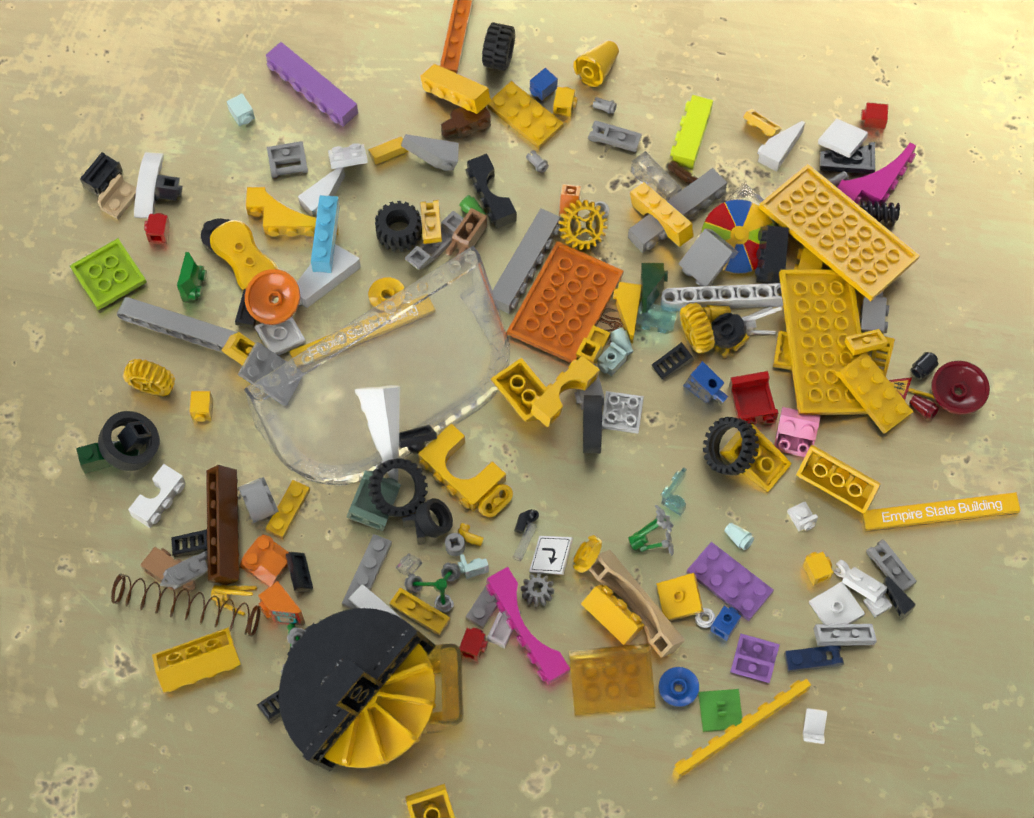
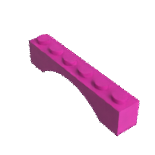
[485,566,570,685]

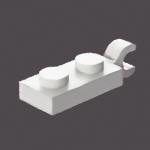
[834,560,887,603]

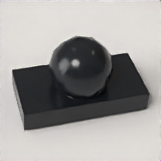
[399,425,437,454]

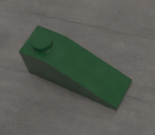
[641,263,668,313]
[76,441,140,474]

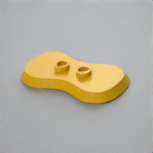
[210,220,278,290]

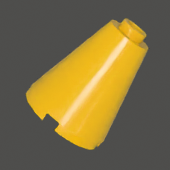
[573,41,619,87]

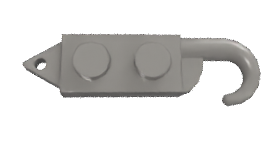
[160,551,207,590]

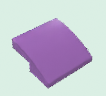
[730,634,780,683]

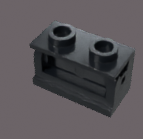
[80,152,123,197]

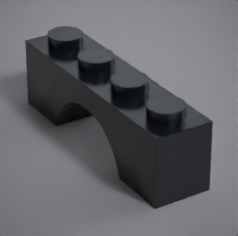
[465,153,517,229]

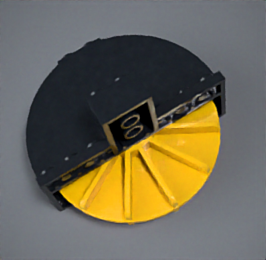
[279,608,436,771]

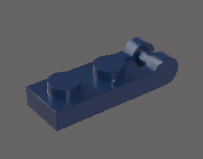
[784,646,844,673]

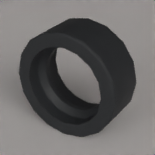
[416,498,453,538]

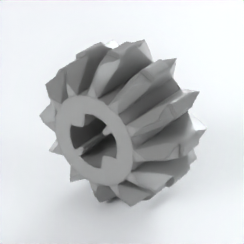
[521,573,555,607]

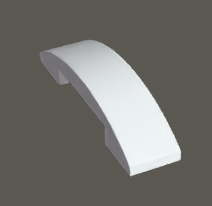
[134,152,164,219]

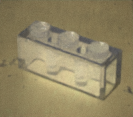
[631,151,682,201]

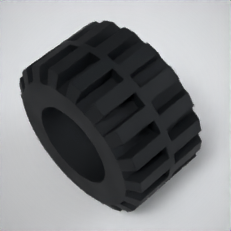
[482,22,516,71]
[375,201,422,252]

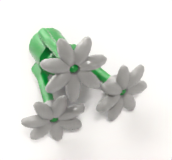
[628,505,674,556]

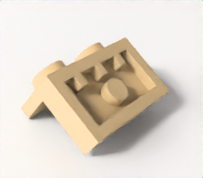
[97,174,136,219]

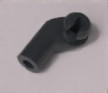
[514,509,539,534]

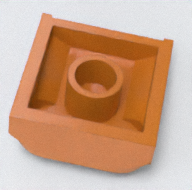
[239,534,289,587]

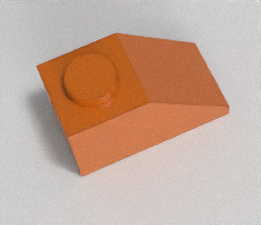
[559,184,581,216]

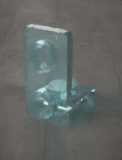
[661,467,687,516]

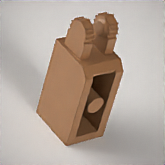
[446,208,487,262]
[140,547,196,592]

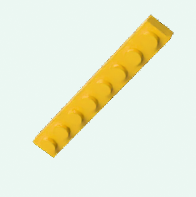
[673,678,811,780]

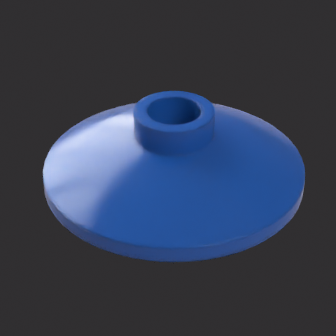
[659,667,699,707]

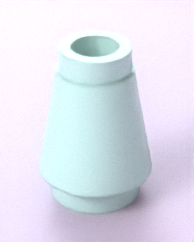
[610,327,634,356]
[725,523,754,550]

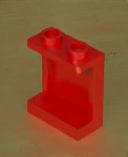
[729,371,779,425]

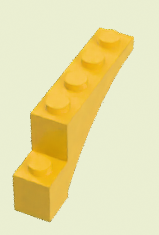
[246,187,339,237]

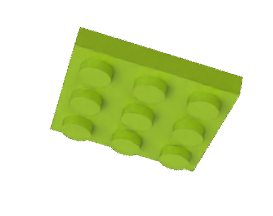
[70,238,147,310]

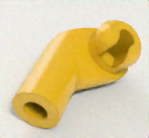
[458,523,484,547]

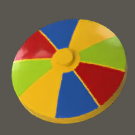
[701,200,774,274]

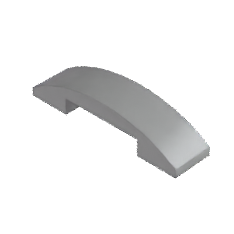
[405,211,464,270]

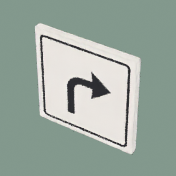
[529,536,574,575]

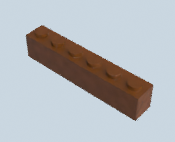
[206,465,240,586]

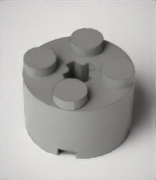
[238,477,279,523]

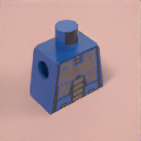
[683,361,729,405]

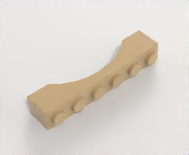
[589,550,685,658]

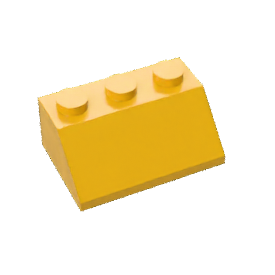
[491,358,546,422]

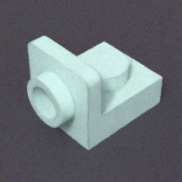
[458,554,489,579]

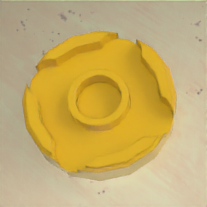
[573,535,602,573]

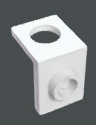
[803,708,827,744]

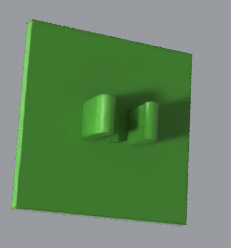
[699,689,742,732]

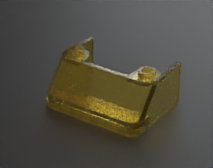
[422,644,464,734]

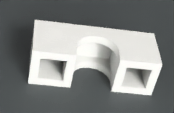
[128,464,185,528]

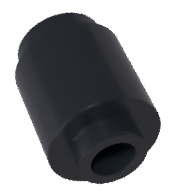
[910,352,939,380]

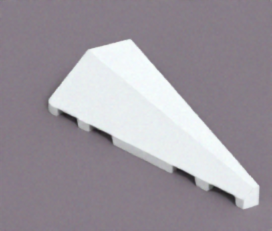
[355,385,400,481]

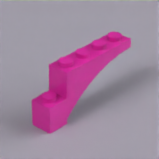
[837,143,916,206]

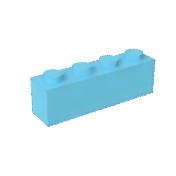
[311,195,340,273]

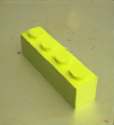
[670,95,713,169]

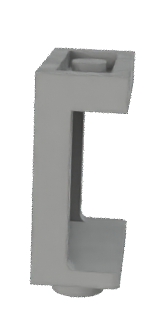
[679,229,738,287]

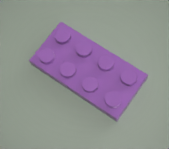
[686,542,774,621]

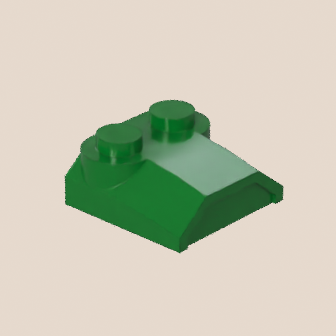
[177,252,207,303]

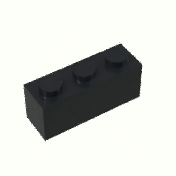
[755,225,789,284]

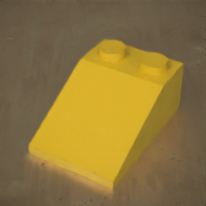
[719,424,792,492]
[405,784,455,818]

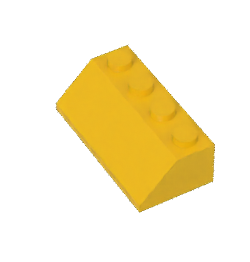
[796,445,881,514]
[152,627,241,693]

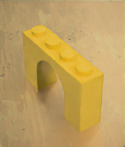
[418,423,506,512]

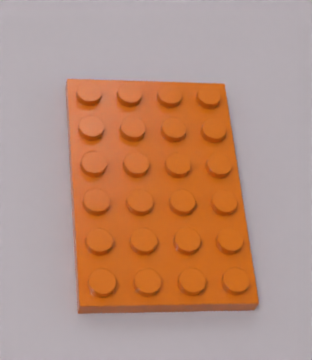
[507,241,624,363]

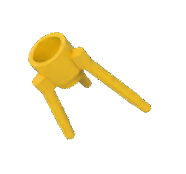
[211,585,257,616]

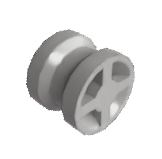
[445,533,465,557]

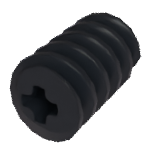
[860,200,900,226]

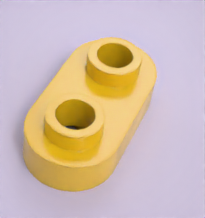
[478,484,513,517]

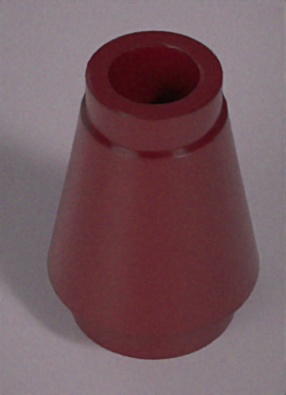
[909,394,939,420]

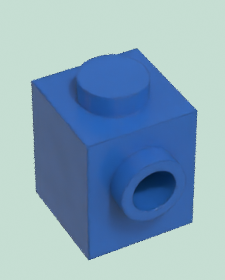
[530,68,558,101]
[710,606,741,641]

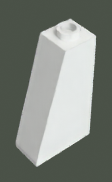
[297,244,361,308]

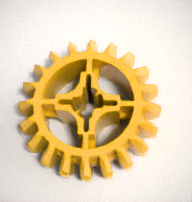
[558,200,608,250]
[680,303,715,354]
[123,359,175,397]

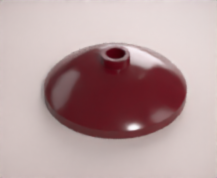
[931,361,990,415]

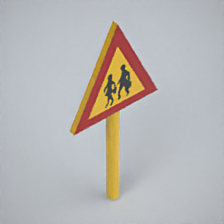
[889,377,935,400]

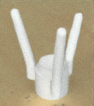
[742,306,782,336]

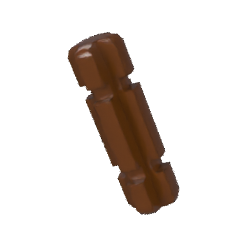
[668,161,698,185]

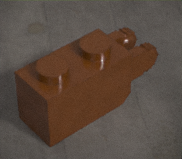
[441,106,491,138]

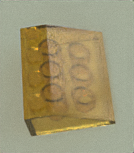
[568,643,656,716]

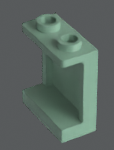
[347,470,401,532]

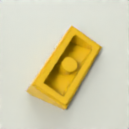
[368,136,409,165]

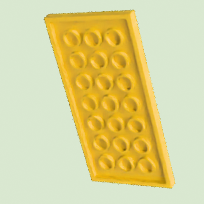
[758,164,920,301]
[779,270,868,415]

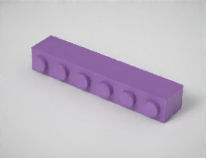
[266,42,358,127]

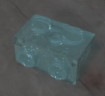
[636,302,677,334]

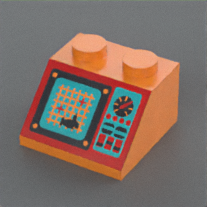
[258,581,305,625]

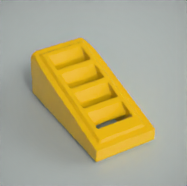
[871,336,895,376]

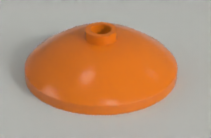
[245,269,301,325]

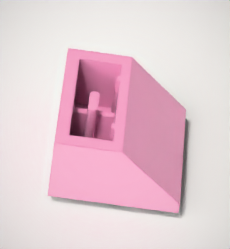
[774,407,820,457]

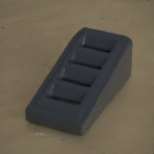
[652,342,694,380]
[171,529,207,557]
[882,576,916,620]
[257,690,281,723]

